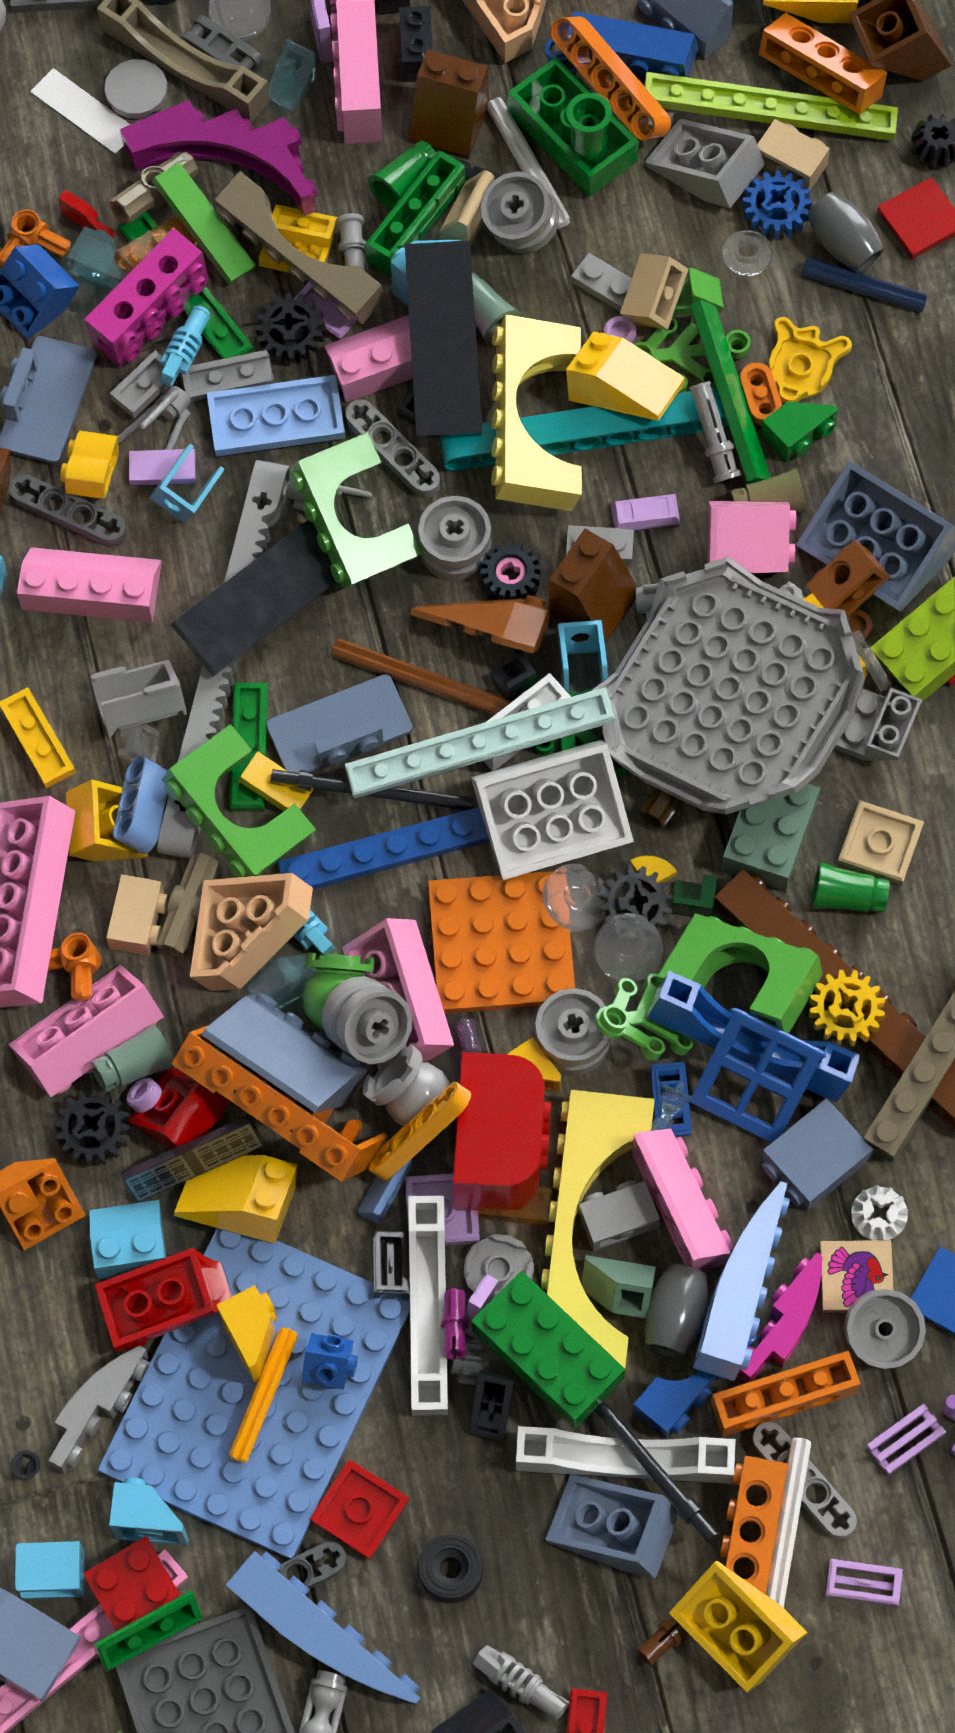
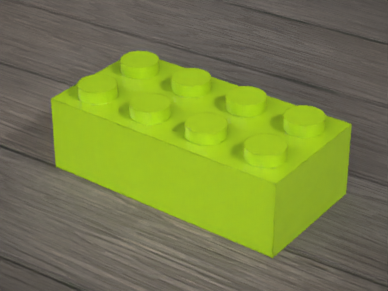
[870,576,955,702]

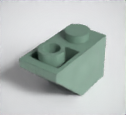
[581,1255,656,1318]

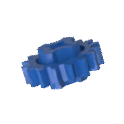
[742,170,813,239]

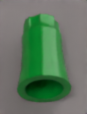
[566,93,612,161]
[368,140,436,210]
[812,862,889,912]

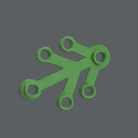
[633,315,751,393]
[595,973,713,1061]

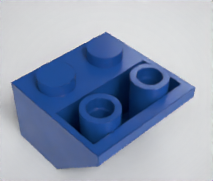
[0,244,80,339]

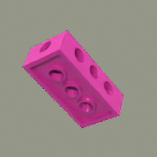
[84,228,209,369]

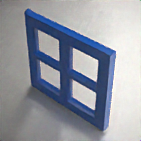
[689,1008,826,1142]

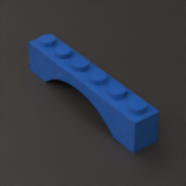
[646,971,860,1103]

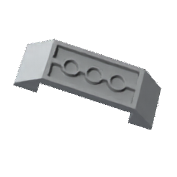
[834,688,922,761]

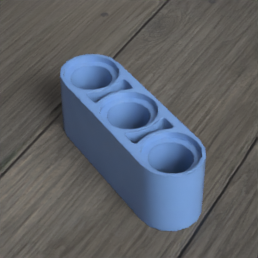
[113,755,168,854]

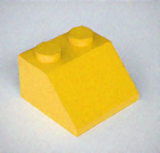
[66,779,148,862]
[216,1285,278,1384]

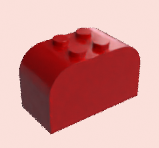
[453,1052,551,1212]

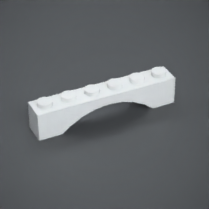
[408,1196,448,1416]
[516,1426,736,1484]

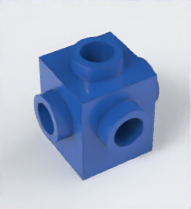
[301,1333,358,1390]

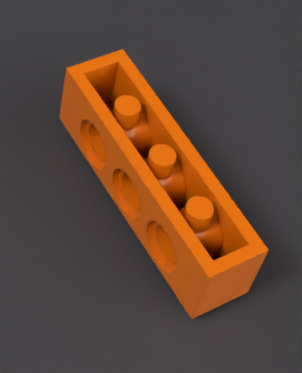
[759,13,887,115]
[711,1350,861,1438]
[720,1456,788,1595]

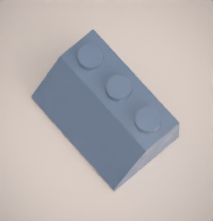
[637,0,733,61]

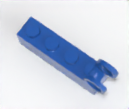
[545,11,697,78]

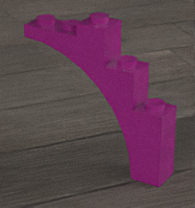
[120,100,318,216]

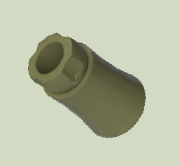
[731,468,807,513]

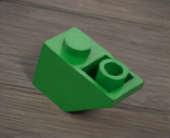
[761,402,838,462]

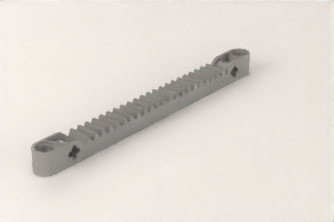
[157,460,290,859]

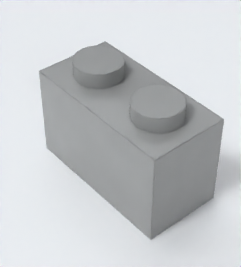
[578,1180,660,1252]

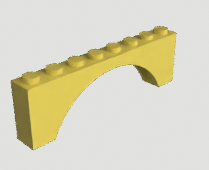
[541,1090,655,1368]

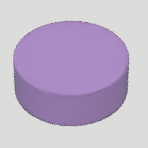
[604,316,636,344]
[127,1078,162,1113]

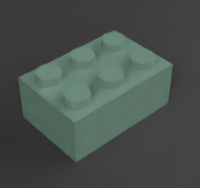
[721,783,820,892]

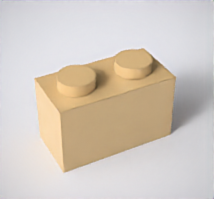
[757,119,830,190]
[620,253,688,329]
[106,874,168,956]

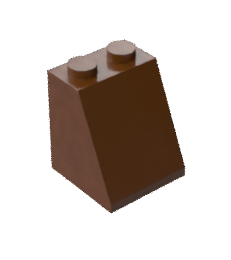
[849,0,952,81]
[409,49,489,159]
[549,528,637,645]

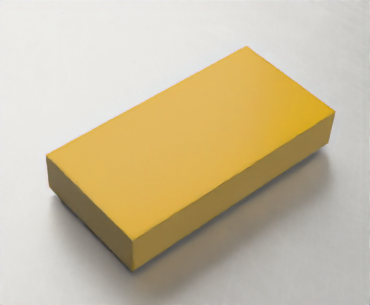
[238,751,313,811]

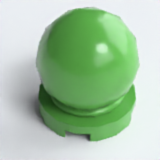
[302,953,374,1031]

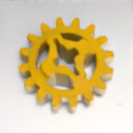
[809,970,885,1046]

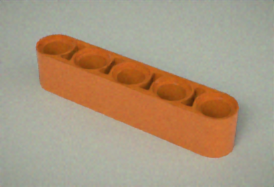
[550,16,671,140]

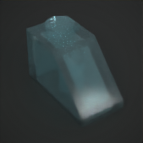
[67,227,127,290]

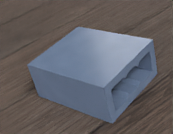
[761,1098,873,1211]

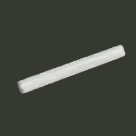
[487,97,570,229]
[766,1438,811,1608]

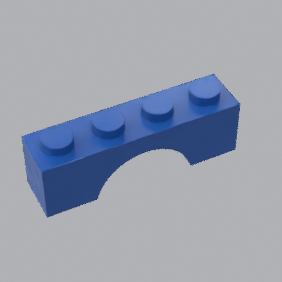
[633,1320,758,1439]

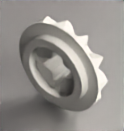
[851,1185,908,1240]

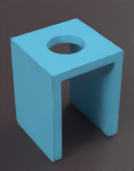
[150,444,225,523]
[558,620,608,694]
[15,1541,85,1599]

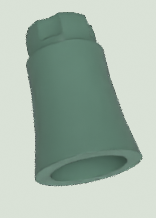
[472,273,521,344]
[91,1024,174,1092]

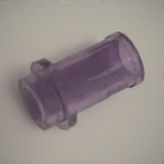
[454,1018,486,1060]

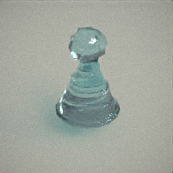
[652,1081,693,1131]

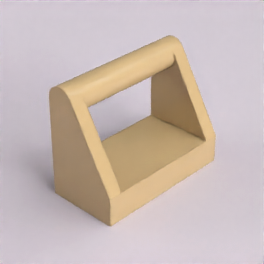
[439,170,494,246]

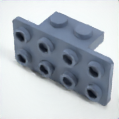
[0,336,97,464]
[267,675,413,773]

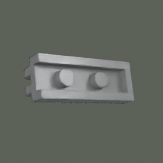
[182,350,274,402]

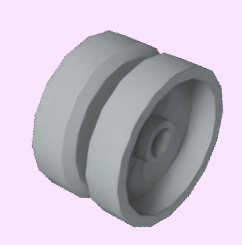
[481,171,559,254]
[418,496,492,581]
[322,976,412,1064]
[535,988,611,1076]
[843,1289,926,1369]

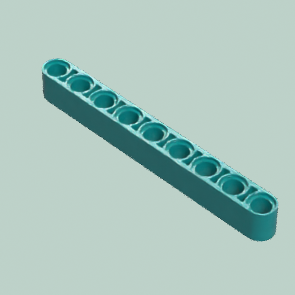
[439,388,728,471]

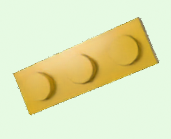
[0,687,76,789]

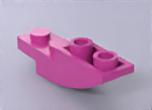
[738,1253,822,1383]

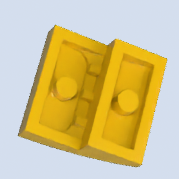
[259,204,338,273]

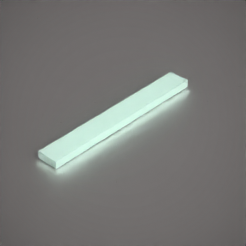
[345,687,616,798]

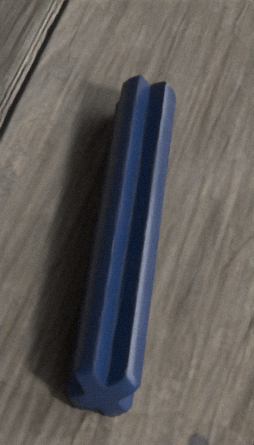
[802,258,927,312]

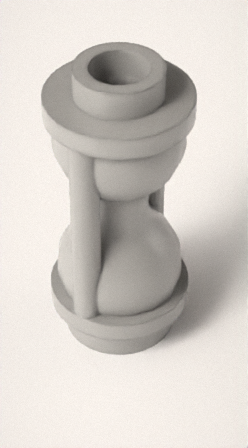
[299,1670,347,1733]

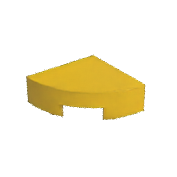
[630,856,677,891]

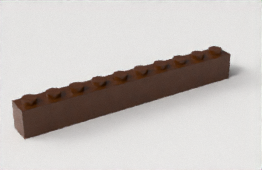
[713,869,955,1131]

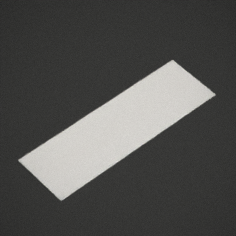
[30,68,131,154]

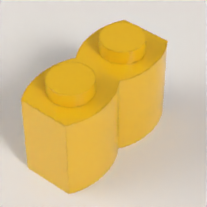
[60,430,119,499]

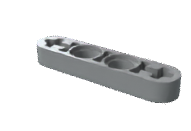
[346,399,440,498]
[752,1422,857,1540]

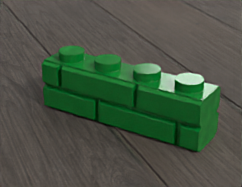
[365,151,465,277]

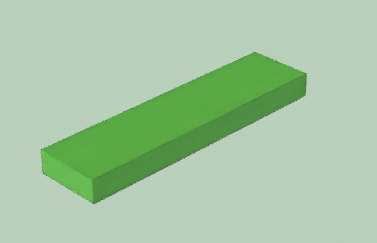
[152,162,256,285]

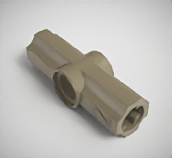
[110,151,198,224]
[156,853,220,957]

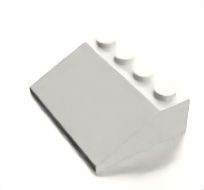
[471,740,634,880]

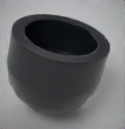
[10,1450,40,1481]

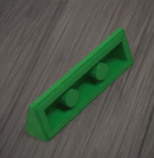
[94,1590,203,1672]

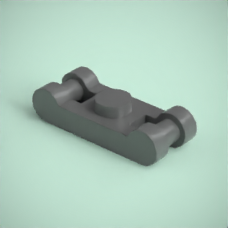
[180,15,263,70]

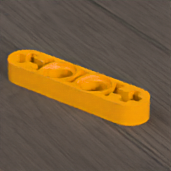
[369,1082,471,1181]

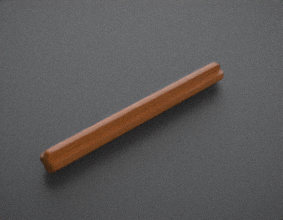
[332,639,513,716]

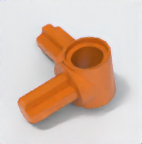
[0,209,71,268]
[48,933,102,1002]

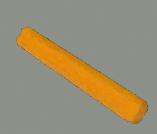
[229,1327,298,1463]

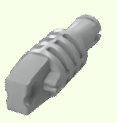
[473,1645,569,1721]

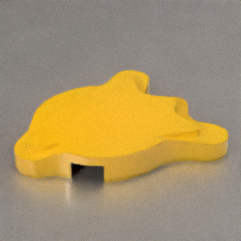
[768,317,852,404]

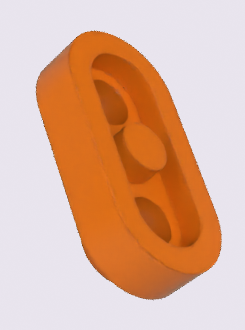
[740,363,782,426]

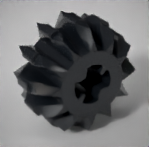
[911,113,955,169]

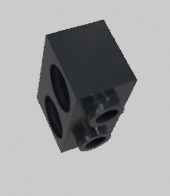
[399,6,433,82]

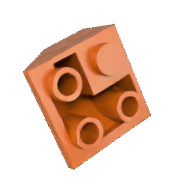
[0,1158,86,1251]

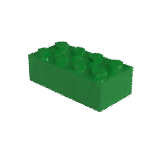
[507,57,639,197]
[471,1270,625,1430]

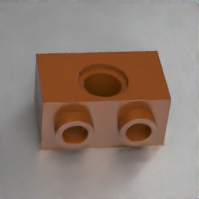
[806,540,890,617]

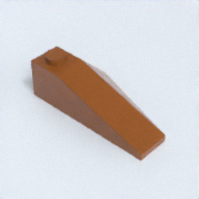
[410,595,553,653]

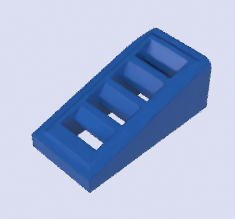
[650,1062,692,1137]

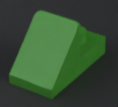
[673,268,724,316]

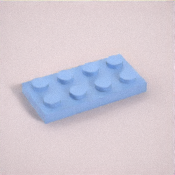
[207,375,345,456]

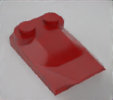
[95,1247,232,1352]

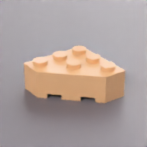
[462,0,546,63]
[190,873,313,991]

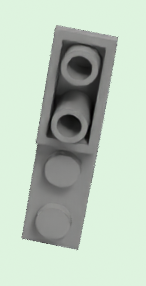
[49,1346,150,1474]

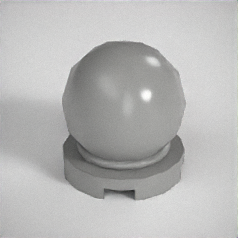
[363,1043,450,1127]

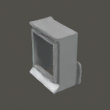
[90,660,187,739]

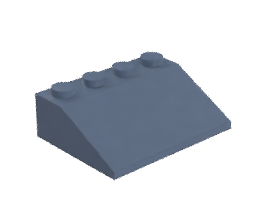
[796,460,955,612]
[201,993,368,1113]

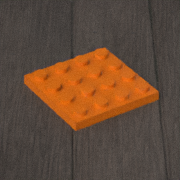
[428,870,575,1014]

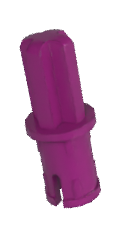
[440,1288,469,1360]

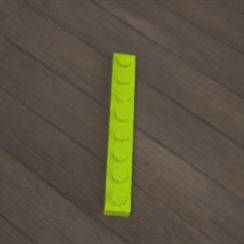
[644,72,898,141]

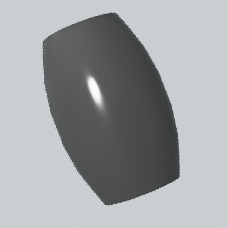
[807,192,884,273]
[644,1264,708,1358]

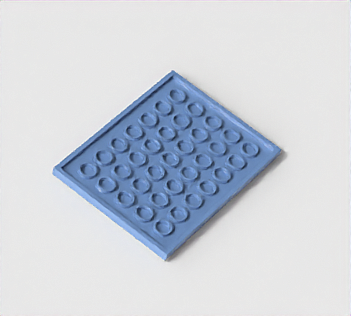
[98,1228,410,1560]

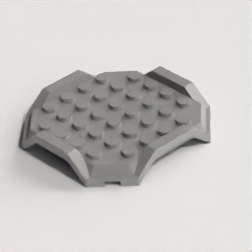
[592,557,865,814]

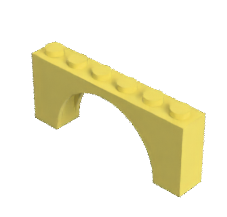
[491,315,582,511]

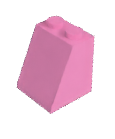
[707,501,796,573]

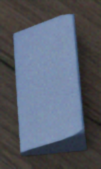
[357,1159,412,1224]

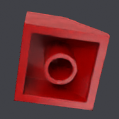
[128,1068,230,1150]

